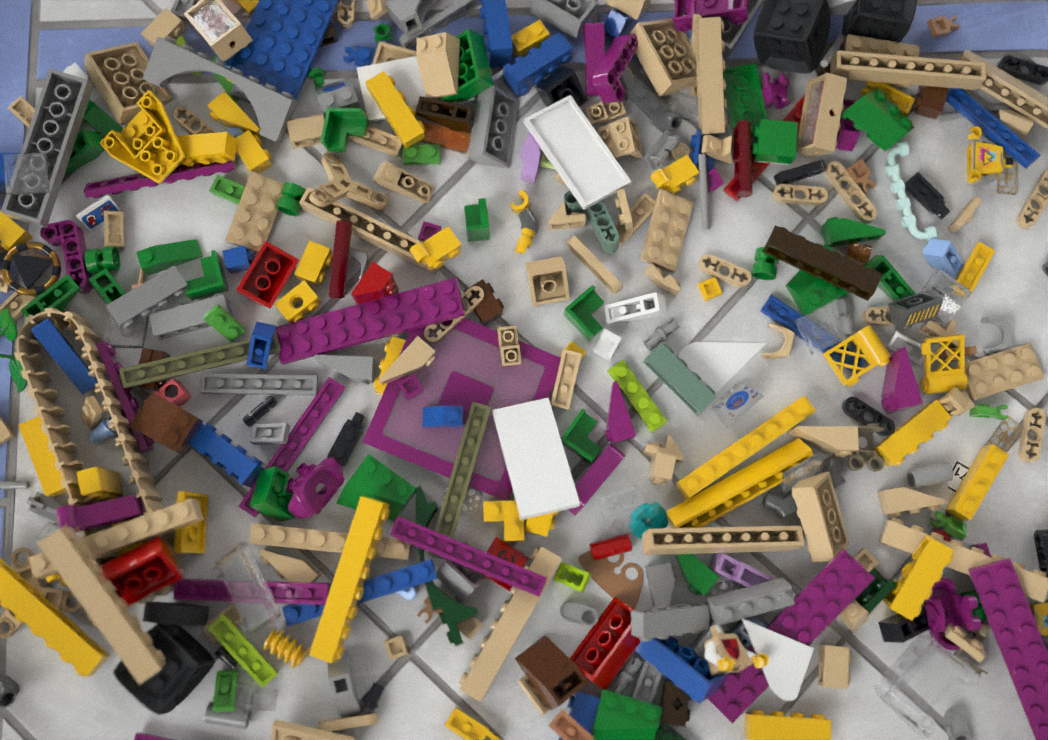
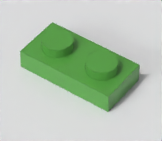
[403,144,440,165]
[209,175,245,205]
[203,304,246,343]
[212,670,238,712]

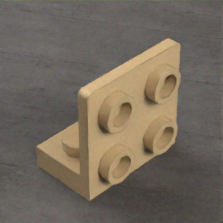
[596,117,644,159]

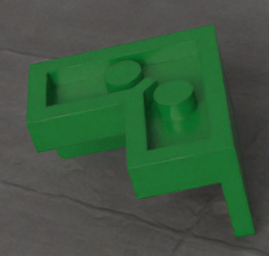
[321,108,370,152]
[464,198,490,242]
[186,250,229,301]
[564,285,604,342]
[561,409,602,465]
[250,466,295,522]

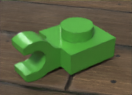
[970,404,1008,420]
[930,511,967,541]

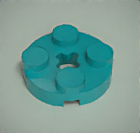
[629,502,669,539]

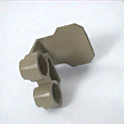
[847,424,885,472]
[954,622,991,675]

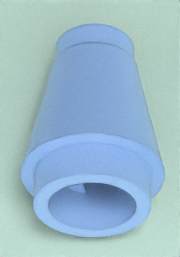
[88,417,117,444]

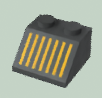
[888,292,943,329]

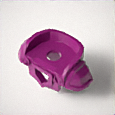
[286,457,344,519]
[925,578,981,650]

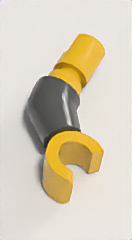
[510,190,539,254]

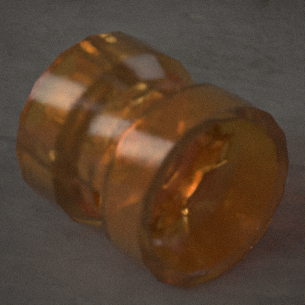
[847,241,872,263]

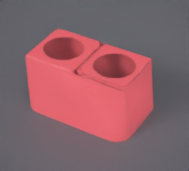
[143,378,191,407]

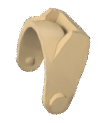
[761,323,795,359]

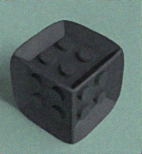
[753,0,831,73]
[842,0,917,43]
[113,623,215,715]

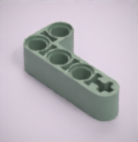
[564,191,619,253]

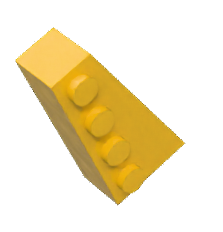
[882,535,954,621]

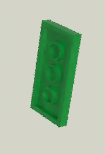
[723,63,768,138]

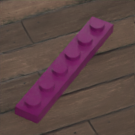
[96,341,154,452]

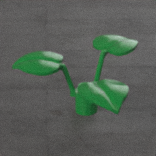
[0,308,28,393]

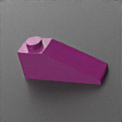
[836,98,860,152]
[604,381,636,445]

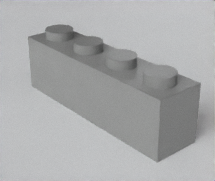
[106,266,188,328]
[148,294,233,340]
[707,577,795,626]
[631,602,709,642]

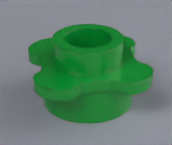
[373,24,392,42]

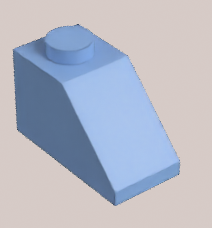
[922,238,964,278]

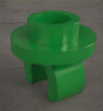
[308,68,326,88]

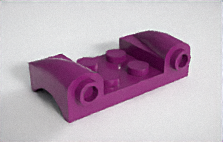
[672,0,749,33]

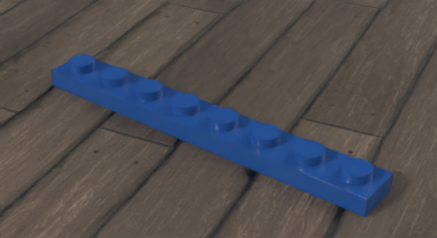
[282,559,438,627]

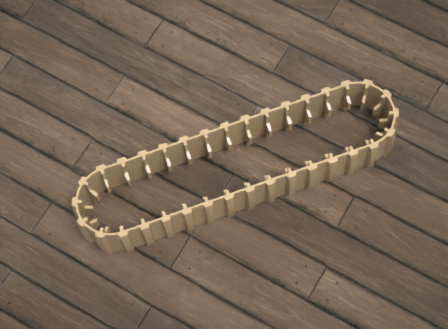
[14,308,184,604]

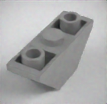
[327,651,362,717]

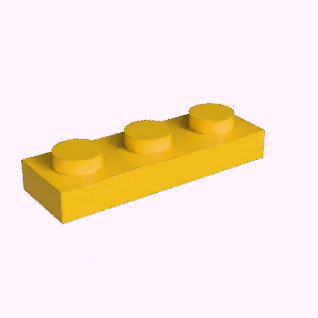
[950,241,995,298]

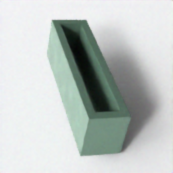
[643,343,717,416]

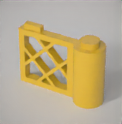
[822,325,892,387]
[920,334,968,394]

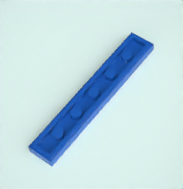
[945,88,1041,169]
[760,295,866,374]

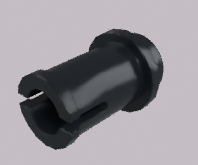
[214,645,238,670]
[363,682,385,711]

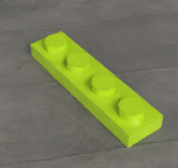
[607,360,668,433]
[207,613,278,688]

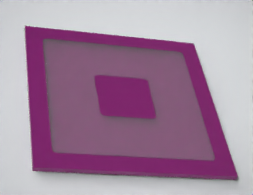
[362,318,561,501]

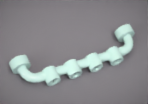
[885,141,937,242]

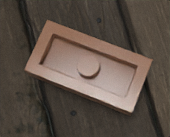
[548,709,594,740]

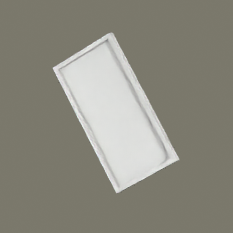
[357,56,475,123]
[523,95,631,210]
[492,398,580,520]

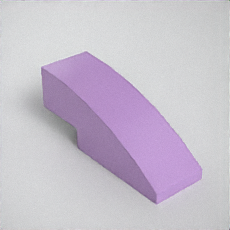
[520,132,540,184]
[709,553,774,587]

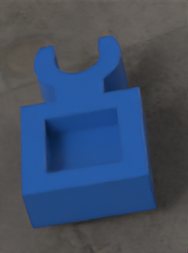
[343,46,376,67]

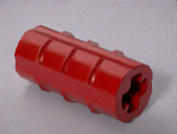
[589,534,632,561]

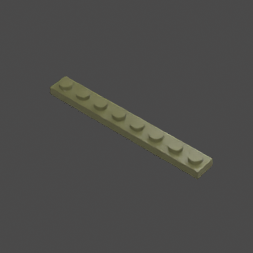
[119,333,281,389]
[428,402,491,560]

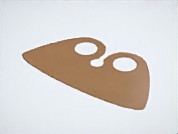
[578,551,643,609]

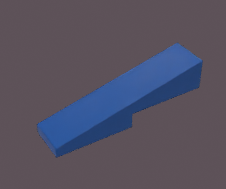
[31,318,98,395]

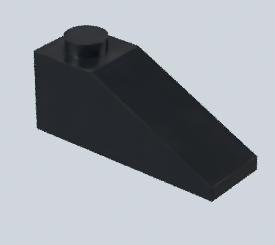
[878,606,930,643]

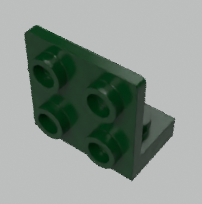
[855,568,897,613]

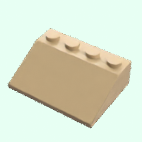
[629,18,697,97]
[84,42,173,125]

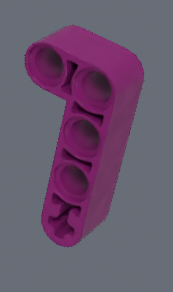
[583,23,605,96]
[592,34,638,103]
[40,220,93,294]
[568,443,626,516]
[56,495,144,532]

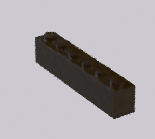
[762,225,882,301]

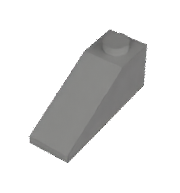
[315,355,375,386]
[645,563,677,607]

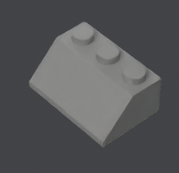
[530,0,597,38]

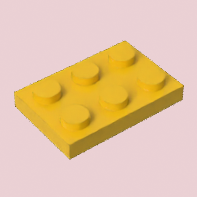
[174,491,208,554]

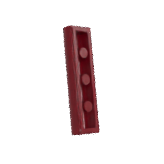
[733,120,753,198]
[329,220,353,298]

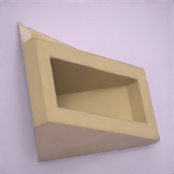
[999,109,1034,140]

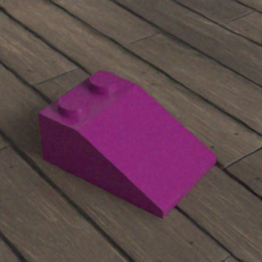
[881,347,923,414]

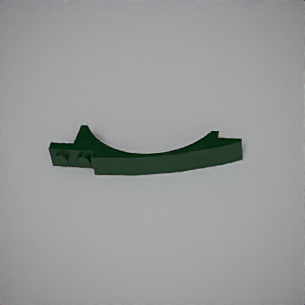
[415,486,479,647]

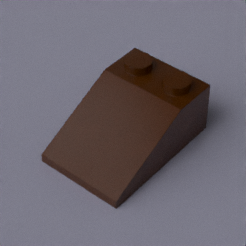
[130,392,203,455]

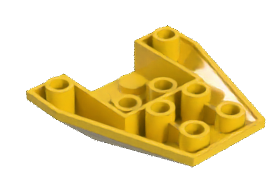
[100,90,186,184]

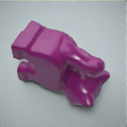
[762,72,790,109]

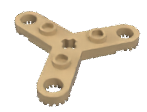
[309,152,388,210]
[0,548,83,638]

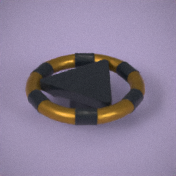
[1,242,61,296]

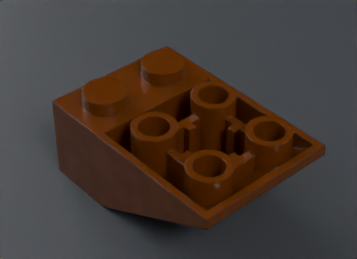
[514,635,588,710]

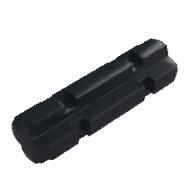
[243,396,277,427]

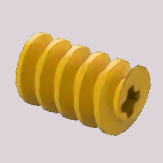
[264,627,311,668]

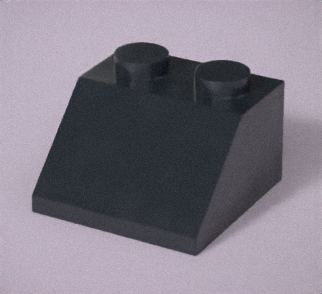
[535,66,588,107]

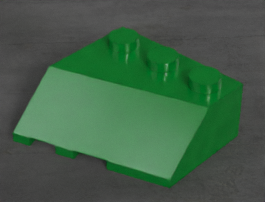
[439,29,494,103]
[841,87,915,151]
[785,244,851,317]
[336,454,417,522]
[591,689,663,740]

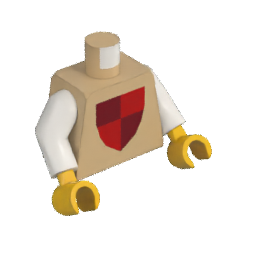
[704,625,770,675]

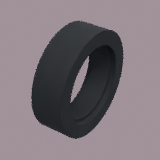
[143,602,209,626]

